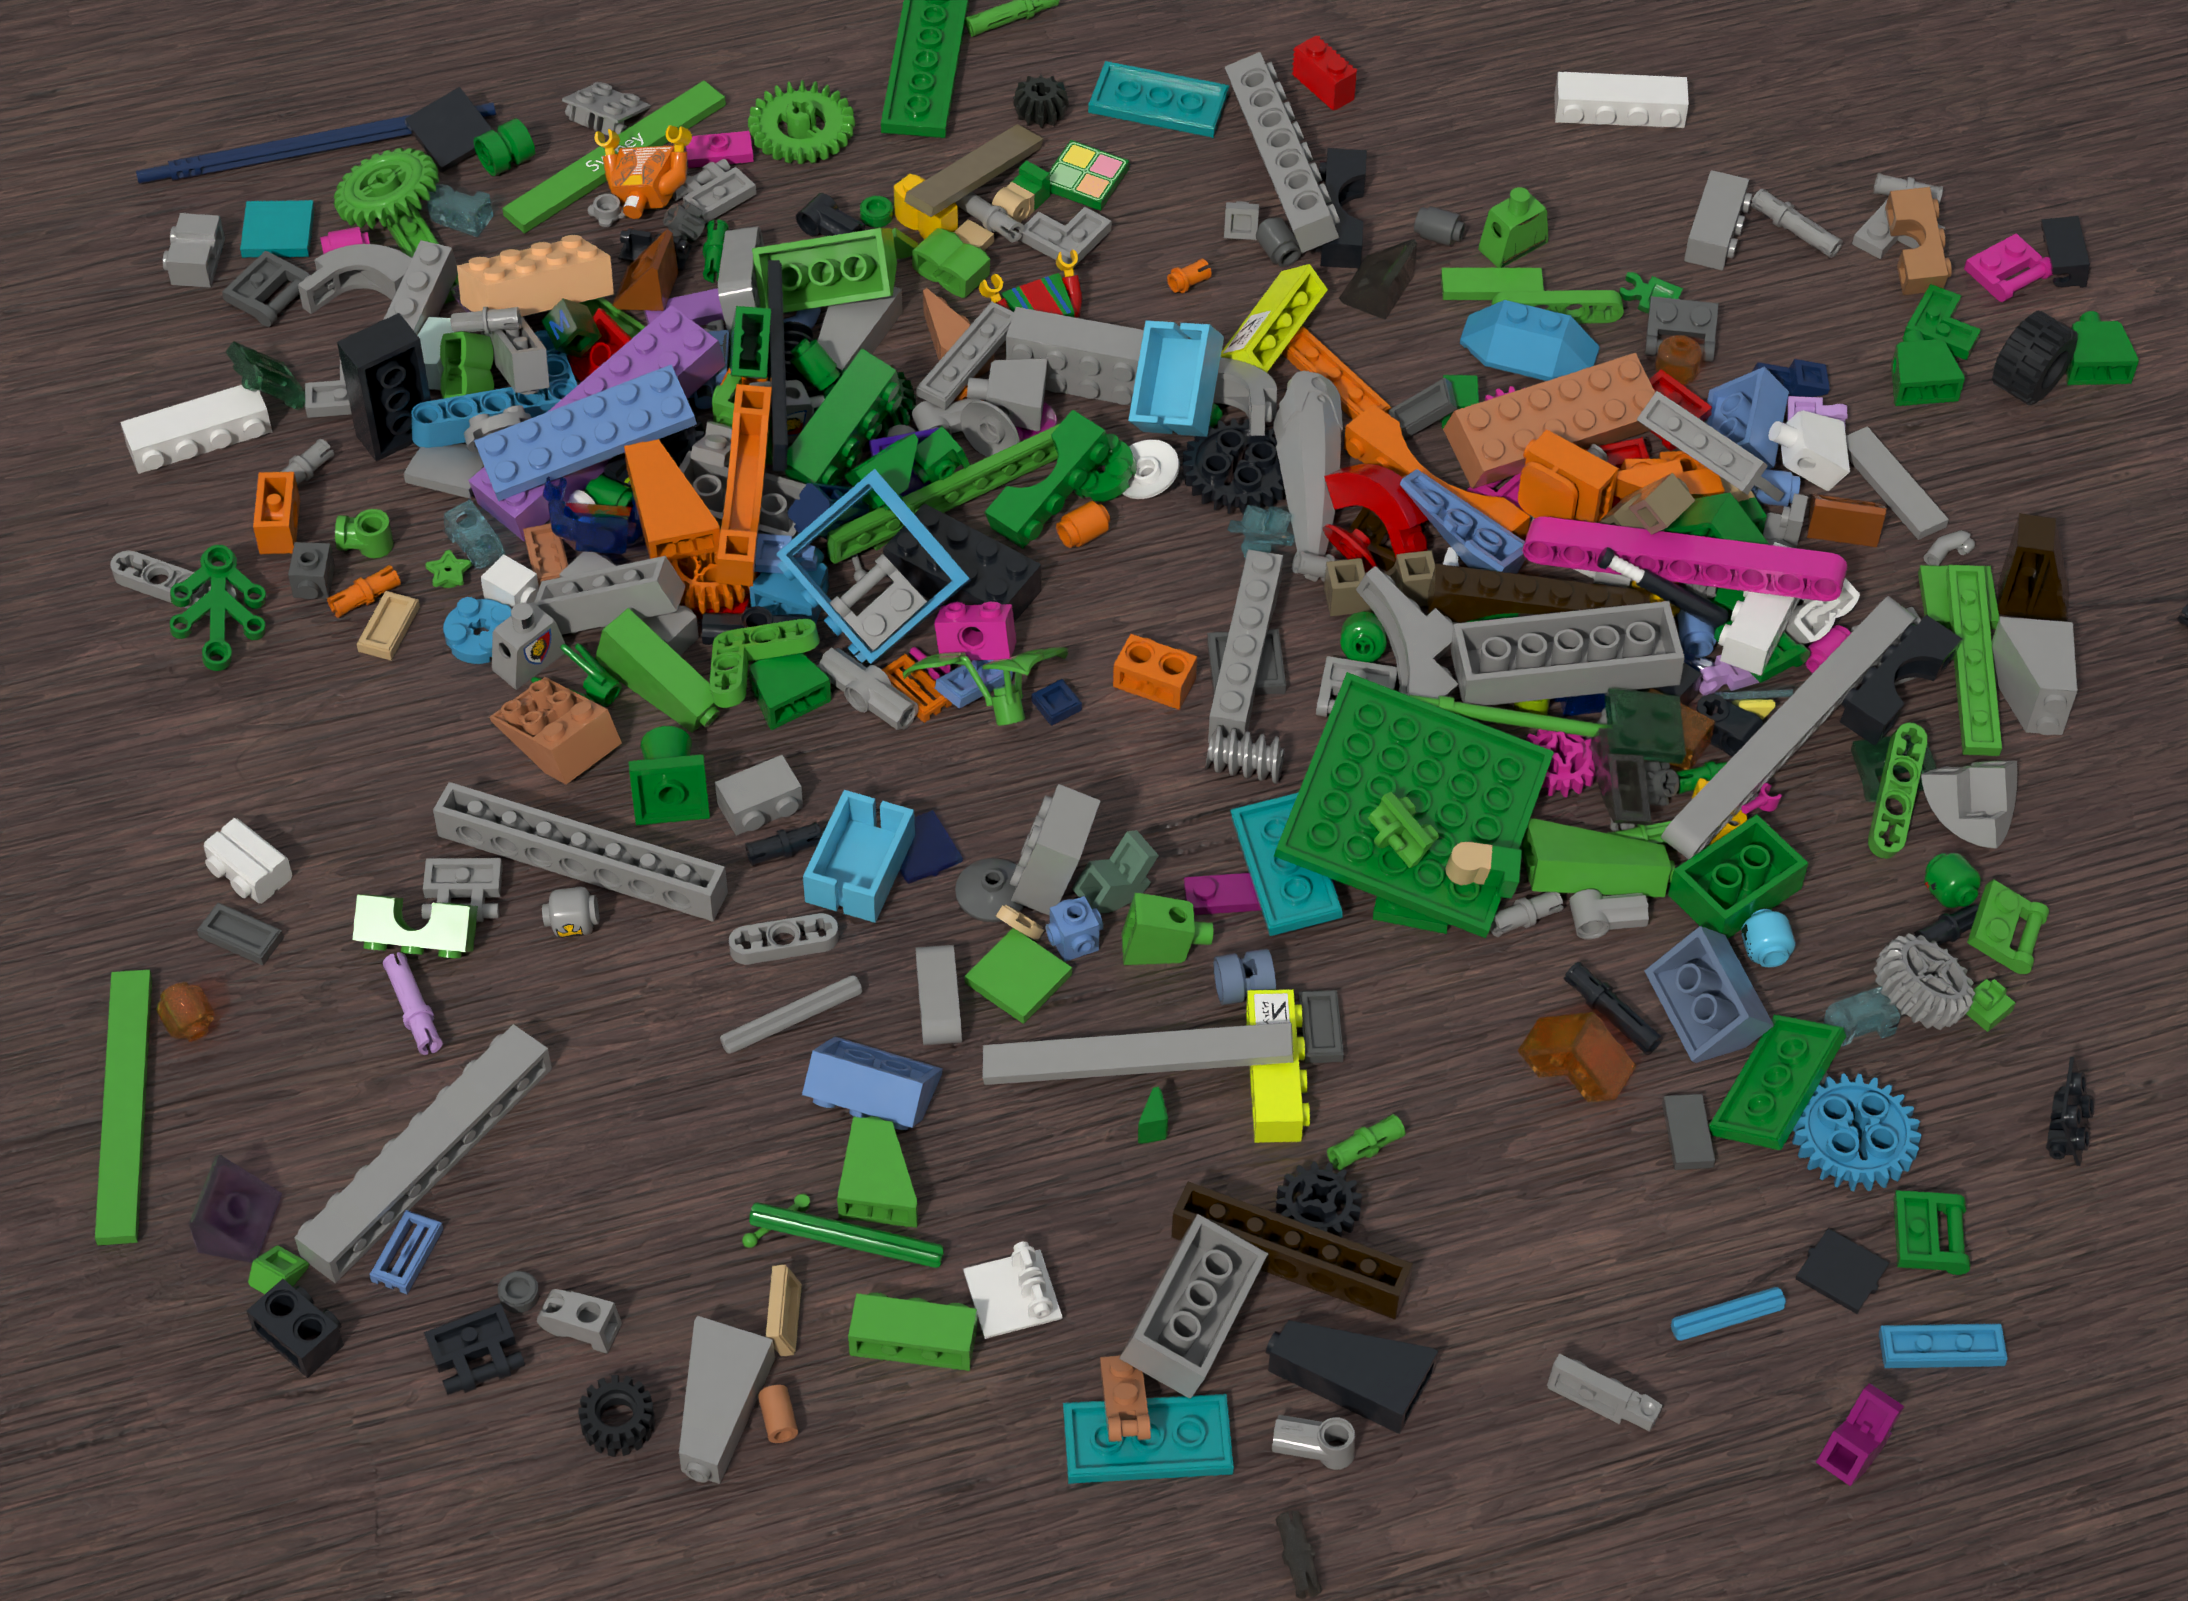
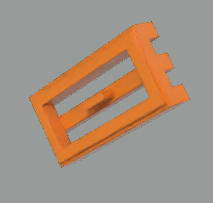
[881,653,952,723]

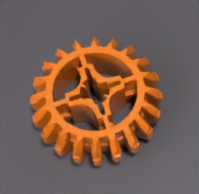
[669,552,757,615]

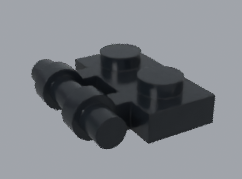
[424,1303,525,1395]

